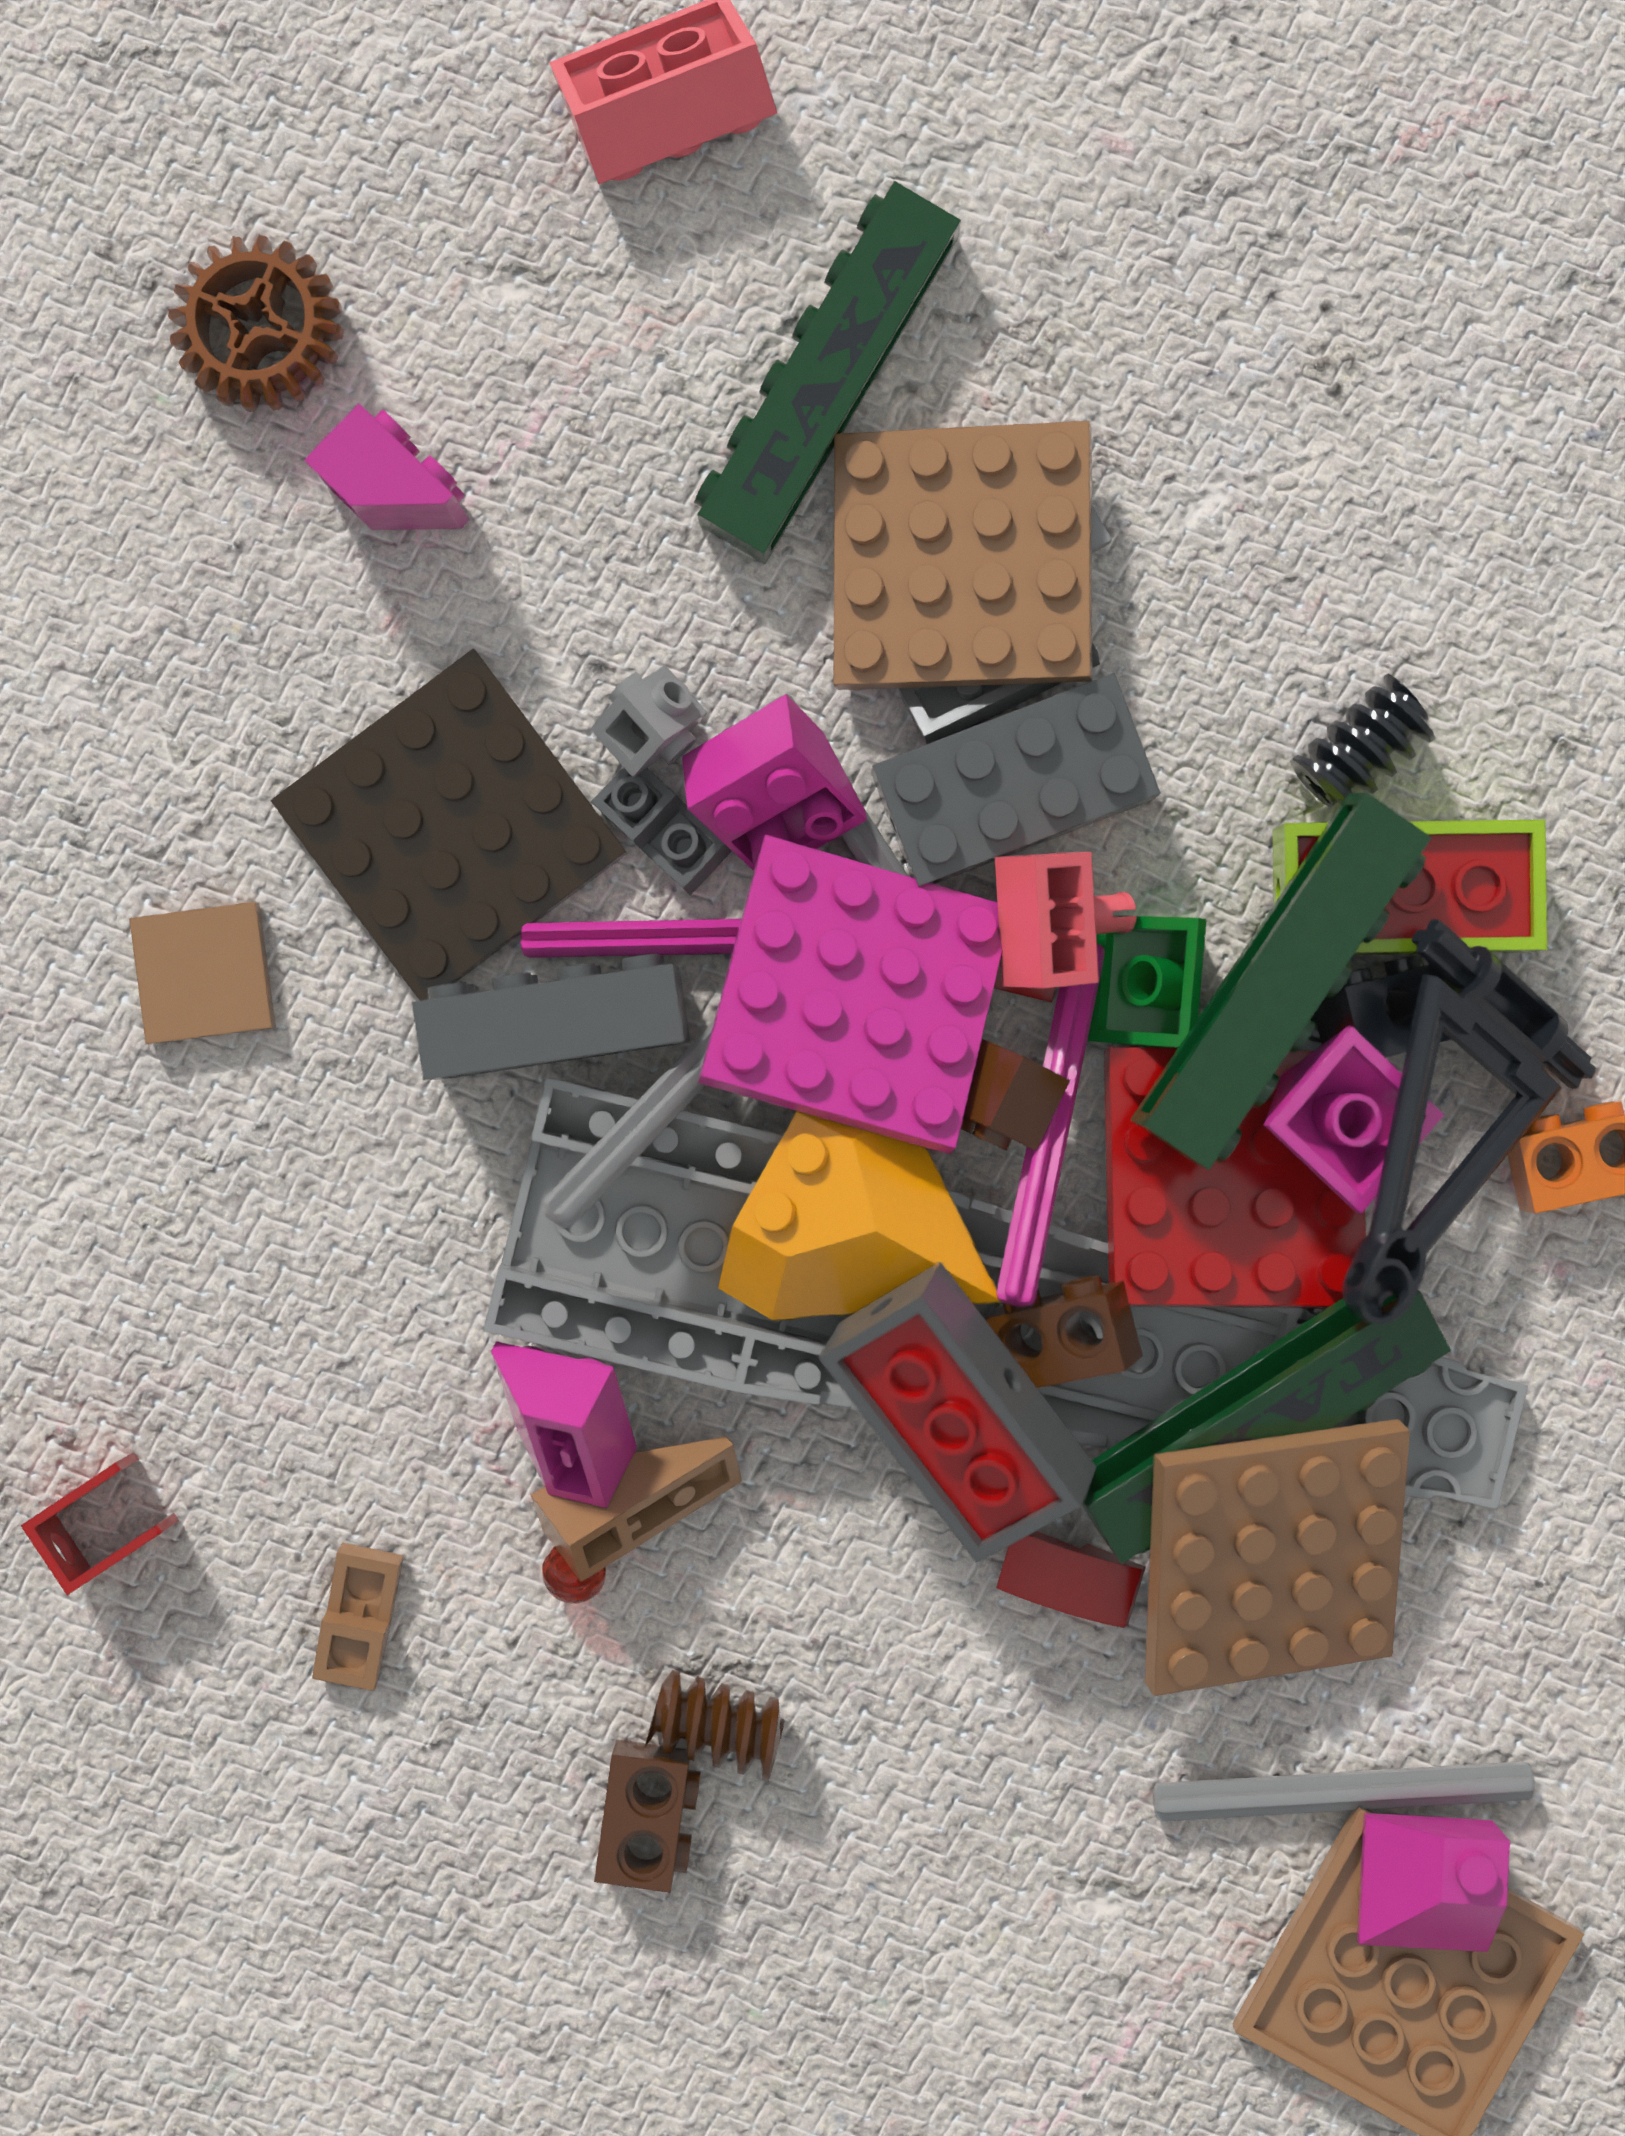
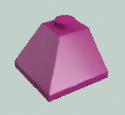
[1357,1813,1510,1952]

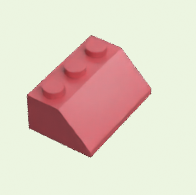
[549,0,777,184]

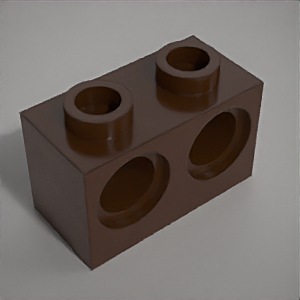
[984,1275,1143,1388]
[594,1739,701,1893]

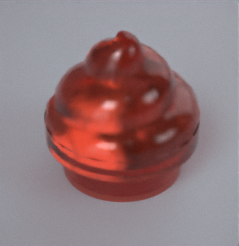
[542,1547,606,1604]

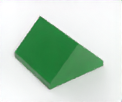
[1087,915,1207,1048]

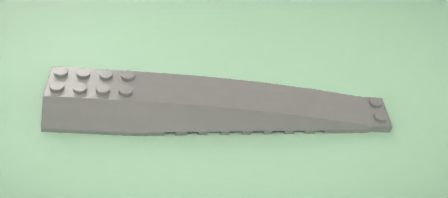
[483,1077,1528,1510]

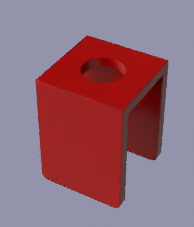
[20,1452,179,1595]

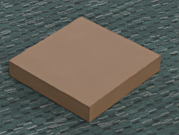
[129,901,276,1044]

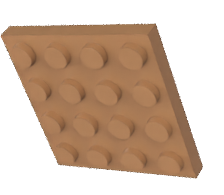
[833,421,1092,690]
[1145,1419,1410,1696]
[1232,1806,1585,2136]

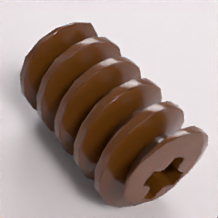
[645,1669,785,1782]

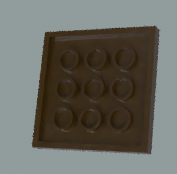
[270,648,628,1001]

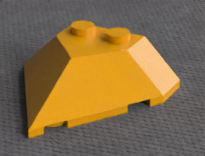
[718,1111,1004,1321]

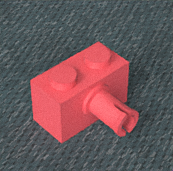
[995,852,1137,988]

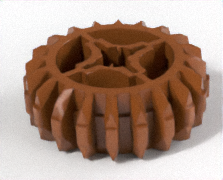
[168,234,344,412]

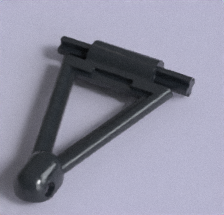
[1342,919,1596,1324]

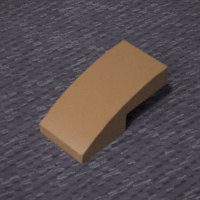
[312,1543,404,1691]

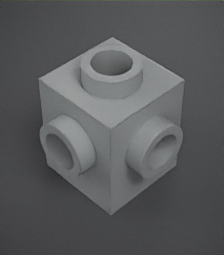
[590,665,708,777]

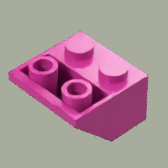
[304,403,470,530]
[682,694,867,871]
[491,1341,637,1508]

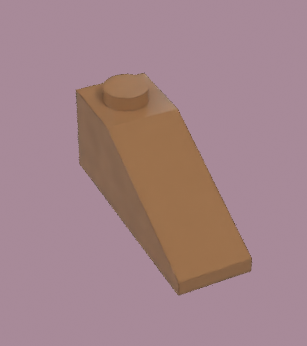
[531,1436,742,1582]

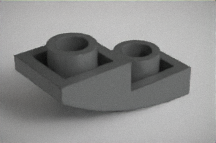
[591,767,732,896]

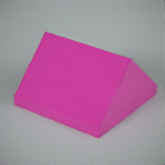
[1264,1027,1444,1214]

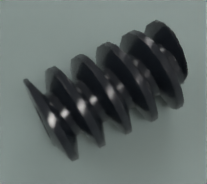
[1290,673,1436,807]

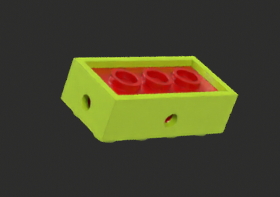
[1272,819,1547,955]

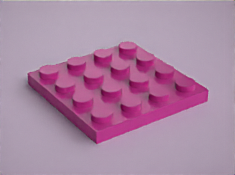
[698,835,1002,1154]

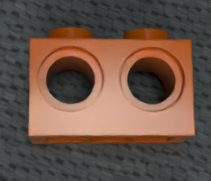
[1508,1100,1625,1214]

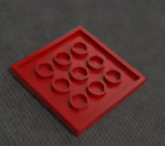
[1104,1047,1366,1308]

